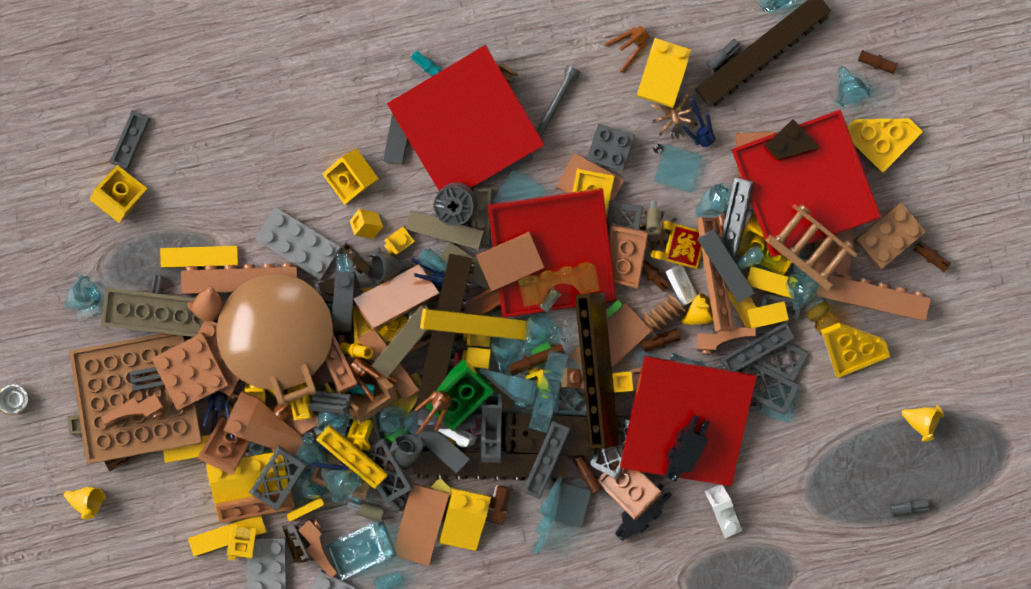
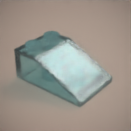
[478,369,537,408]
[328,521,398,580]

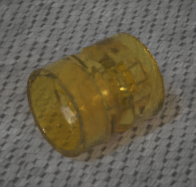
[805,300,841,336]

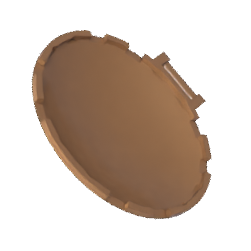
[217,274,333,407]

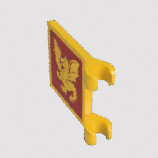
[651,220,702,269]

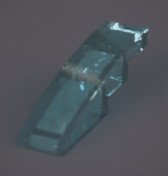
[529,350,568,433]
[532,475,563,555]

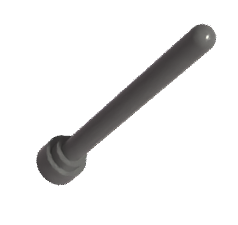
[537,65,581,137]

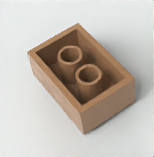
[854,203,925,269]

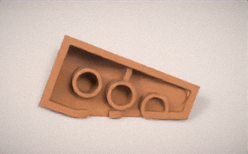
[223,391,305,457]

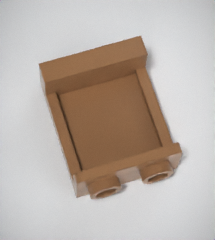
[336,372,398,424]

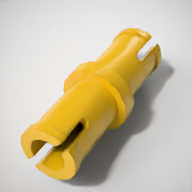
[340,342,373,359]

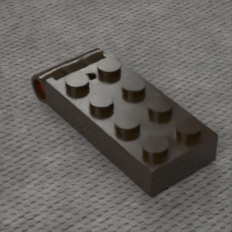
[501,413,594,456]

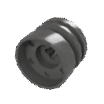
[433,182,477,226]

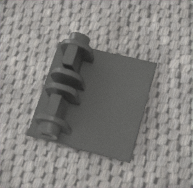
[587,123,635,171]

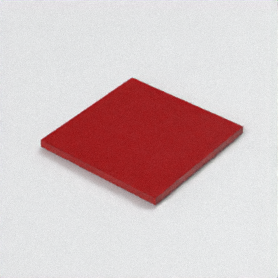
[387,44,545,191]
[731,109,882,258]
[487,188,616,318]
[620,356,757,486]

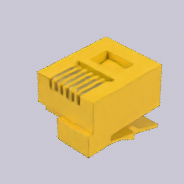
[226,524,256,560]

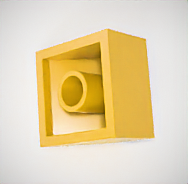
[322,148,379,205]
[89,165,147,223]

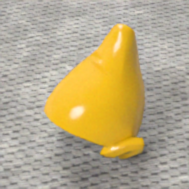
[681,293,714,325]
[902,405,944,442]
[64,487,106,520]

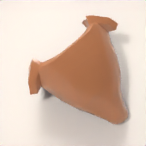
[188,287,224,321]

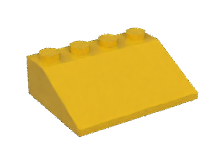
[206,451,290,520]

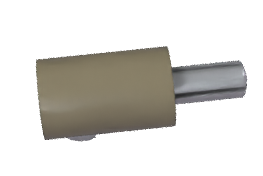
[647,200,662,235]
[347,501,384,522]

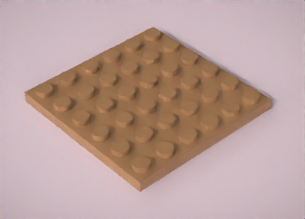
[69,333,202,465]

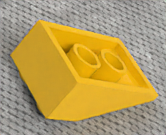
[637,38,691,108]
[439,487,491,551]

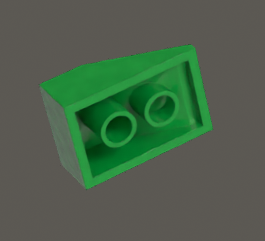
[425,359,494,431]

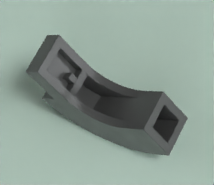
[332,271,355,335]
[481,393,502,463]

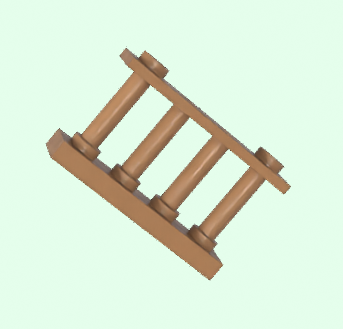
[765,204,858,291]

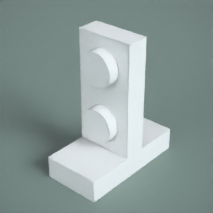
[704,485,743,538]

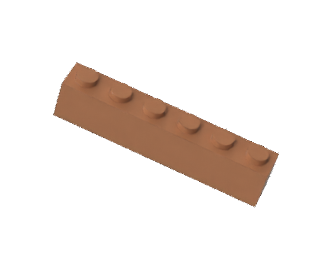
[181,263,299,294]
[812,270,931,321]

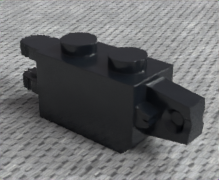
[665,415,709,482]
[615,483,672,541]

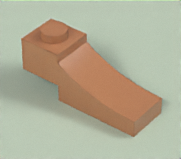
[697,327,756,355]
[101,394,166,426]
[298,518,338,578]

